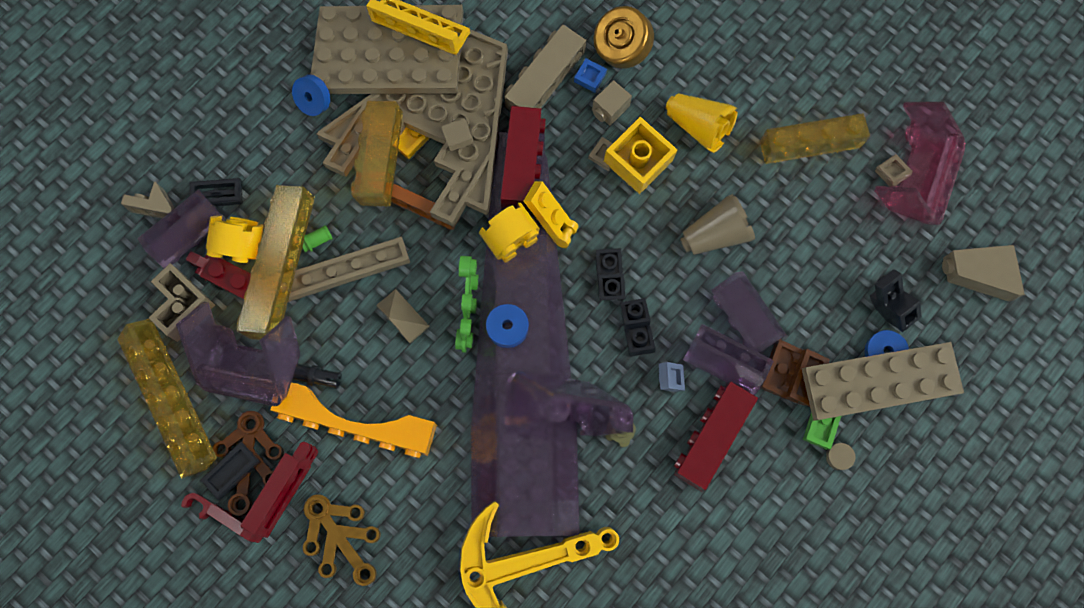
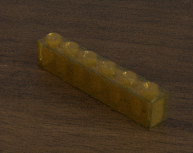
[236,185,315,342]

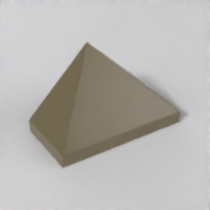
[376,289,429,343]

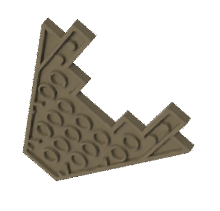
[317,30,508,227]

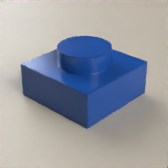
[574,58,607,93]

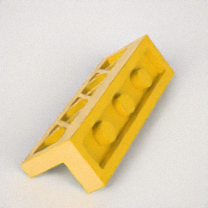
[366,0,470,55]

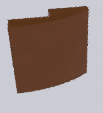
[758,339,830,407]

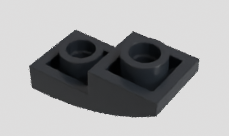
[595,248,626,301]
[620,298,656,357]

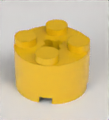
[479,203,540,263]
[206,216,264,263]

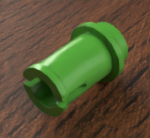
[298,225,333,252]

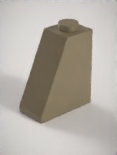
[942,245,1025,301]

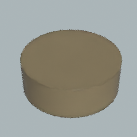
[826,443,855,471]

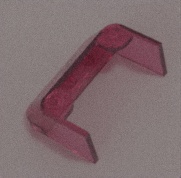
[874,102,965,225]

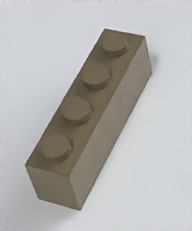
[504,25,587,111]

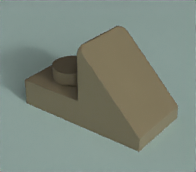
[121,181,180,222]

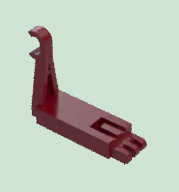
[181,442,318,543]

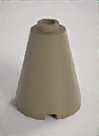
[680,194,755,255]

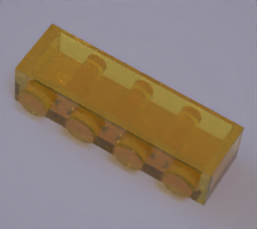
[351,101,403,207]
[760,113,870,164]

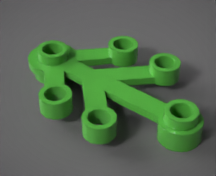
[455,256,479,353]

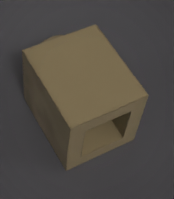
[592,80,632,126]

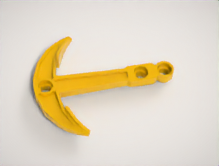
[460,501,619,608]

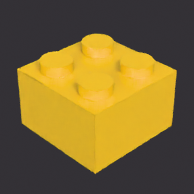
[604,117,677,194]

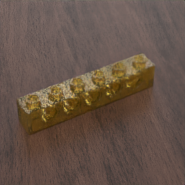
[117,319,217,479]

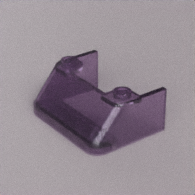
[176,302,300,406]

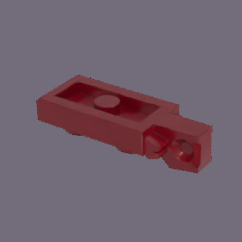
[186,251,259,301]

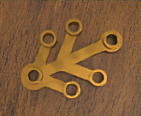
[303,495,381,586]

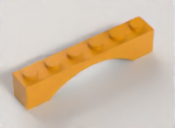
[271,380,437,459]

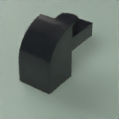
[869,269,922,333]

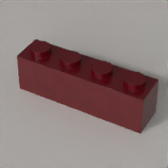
[501,106,546,212]
[674,381,758,492]

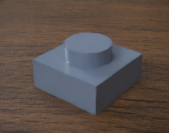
[659,362,685,392]

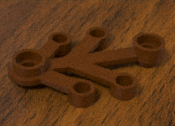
[212,411,284,516]

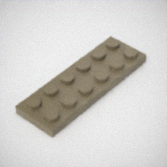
[802,342,964,421]

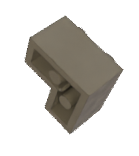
[149,263,215,342]

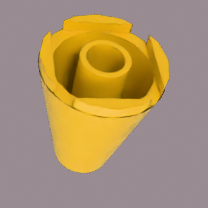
[666,93,738,153]

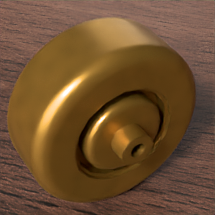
[594,6,654,69]

